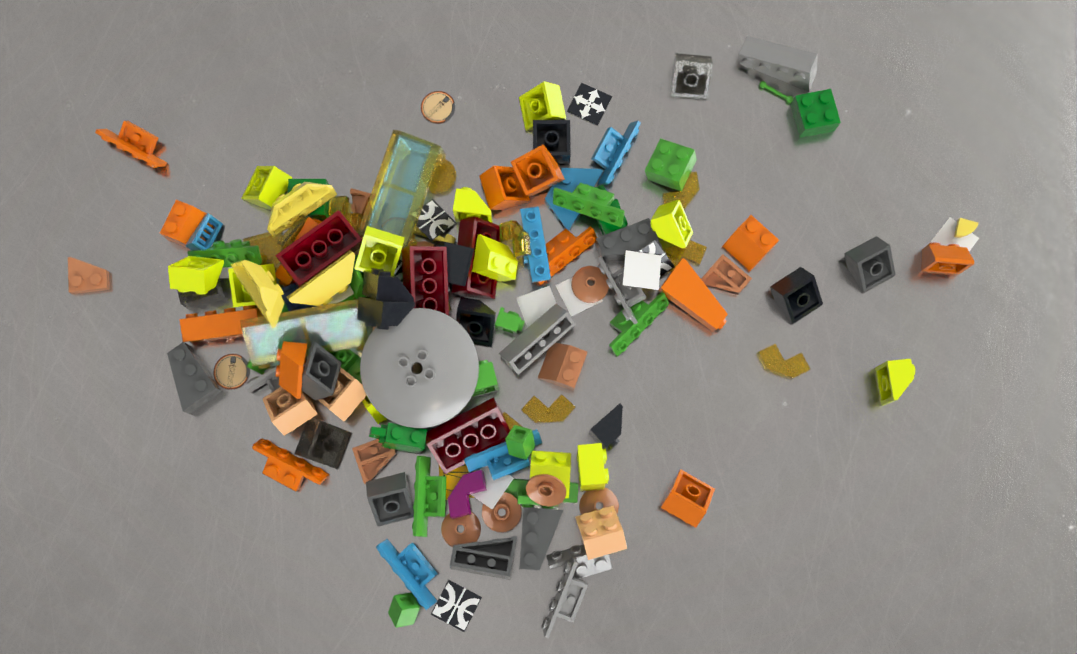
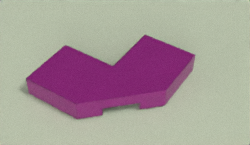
[448,470,487,519]

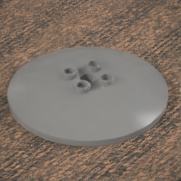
[360,308,479,428]

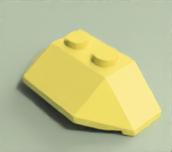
[267,182,337,238]
[287,250,355,306]
[231,260,284,329]

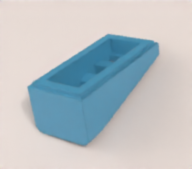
[186,213,223,251]

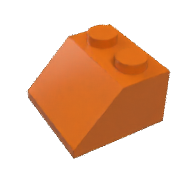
[511,145,565,196]
[479,166,530,210]
[160,200,214,247]
[722,215,779,272]
[921,242,974,274]
[276,341,307,399]
[661,469,715,528]

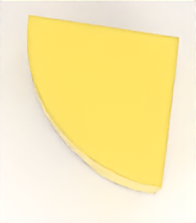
[954,218,978,238]

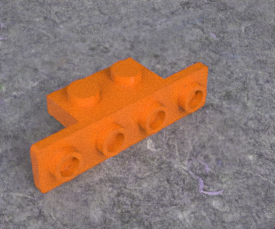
[95,121,167,168]
[538,227,597,285]
[252,438,329,491]

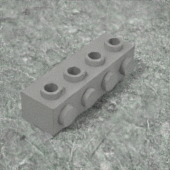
[499,304,576,375]

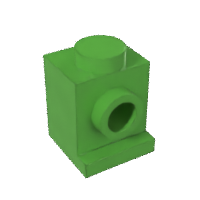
[495,307,525,336]

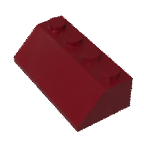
[275,210,362,287]
[452,216,503,299]
[402,246,449,316]
[426,397,511,474]

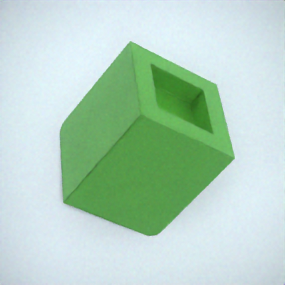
[505,425,535,460]
[388,592,420,628]

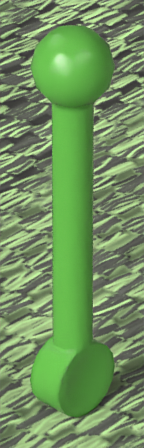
[759,81,794,104]

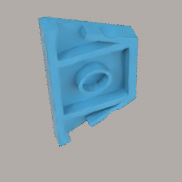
[545,168,603,231]

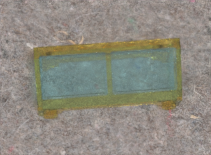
[358,130,446,254]
[240,299,370,369]

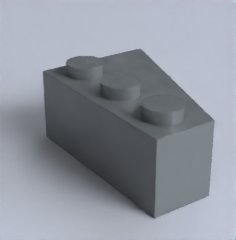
[595,218,663,261]
[167,342,222,414]
[519,507,563,570]
[449,536,517,580]

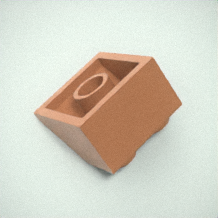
[538,343,588,391]

